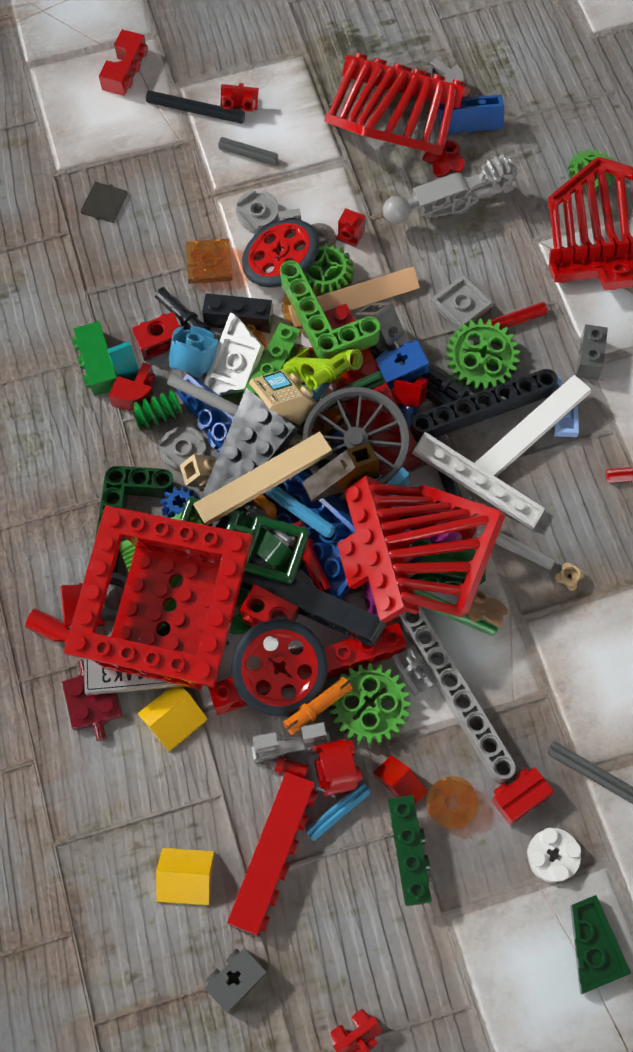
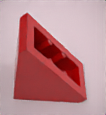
[373,755,427,804]

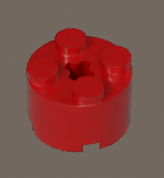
[313,739,362,797]

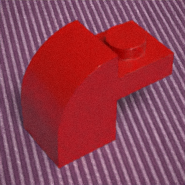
[109,362,156,411]

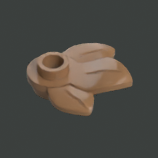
[467,590,508,628]

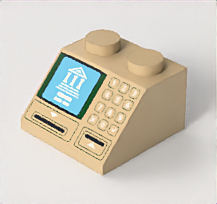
[249,370,317,426]

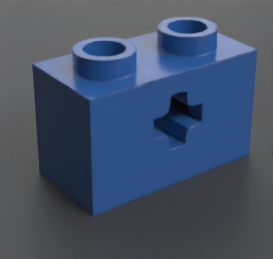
[375,340,430,389]

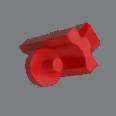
[220,83,259,112]
[330,1009,383,1052]

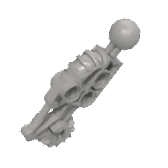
[382,154,518,224]

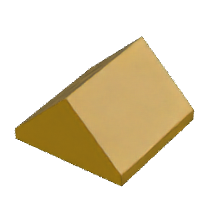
[138,687,208,752]
[156,848,214,906]

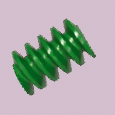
[132,390,183,432]

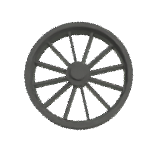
[303,387,409,494]

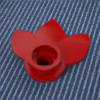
[422,140,465,177]

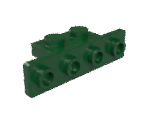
[388,795,432,907]

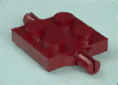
[62,659,123,742]

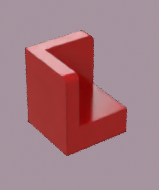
[393,377,428,408]

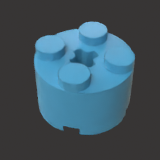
[169,326,218,377]

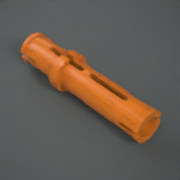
[283,677,352,735]

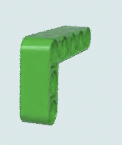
[280,260,380,359]

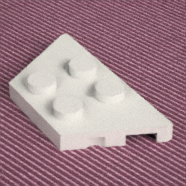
[204,313,265,396]

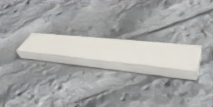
[475,375,591,477]
[412,432,545,529]

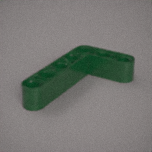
[95,466,176,573]

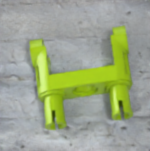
[281,347,363,390]

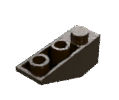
[302,442,380,502]

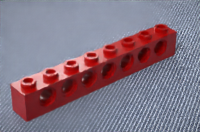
[208,623,407,716]

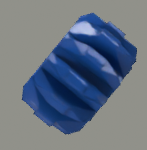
[160,485,200,518]

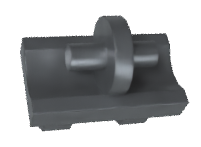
[392,645,437,696]

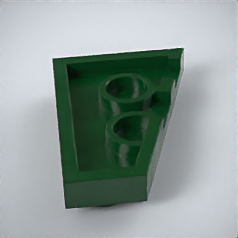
[570,895,632,995]

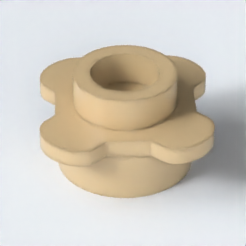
[555,563,584,591]

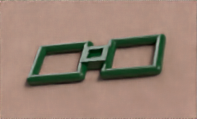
[180,497,310,584]

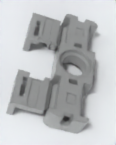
[251,722,331,764]

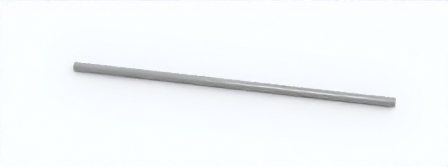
[167,374,556,570]

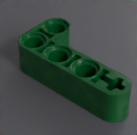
[222,508,304,573]

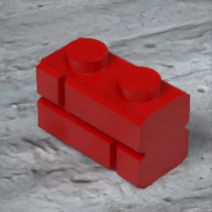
[491,767,554,826]

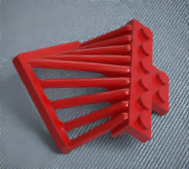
[324,53,470,156]
[548,157,633,290]
[337,476,505,623]

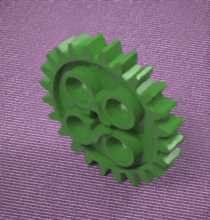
[445,319,520,391]
[330,663,411,746]

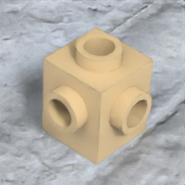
[180,454,216,490]

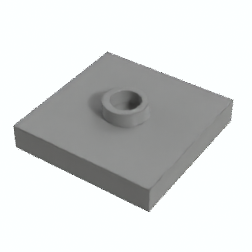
[430,274,494,331]

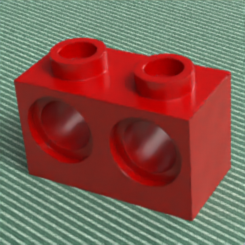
[240,584,299,639]

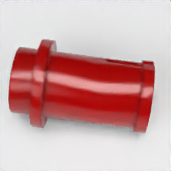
[275,756,308,779]

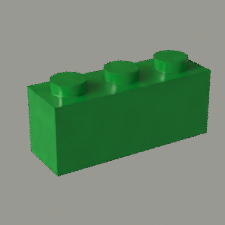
[72,321,117,396]

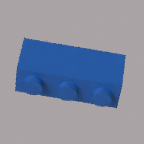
[438,95,504,134]

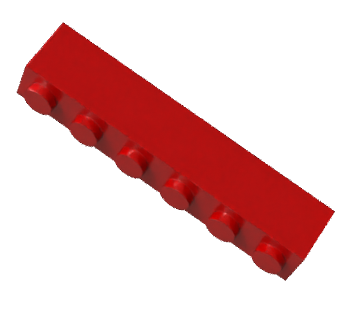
[227,772,318,937]

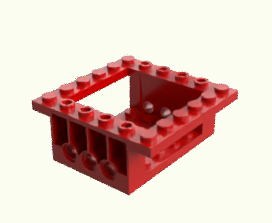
[63,505,253,690]

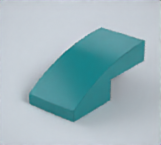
[107,341,139,381]

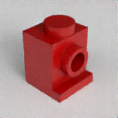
[336,208,365,247]

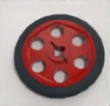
[242,219,320,288]
[231,619,328,716]

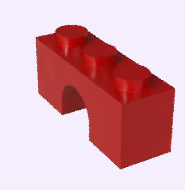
[99,29,148,96]

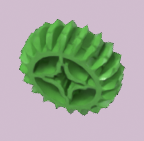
[304,242,354,297]

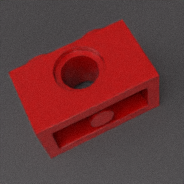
[131,312,180,361]

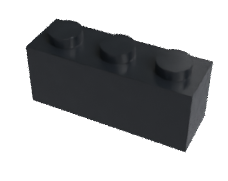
[202,293,274,333]

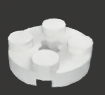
[527,828,581,883]

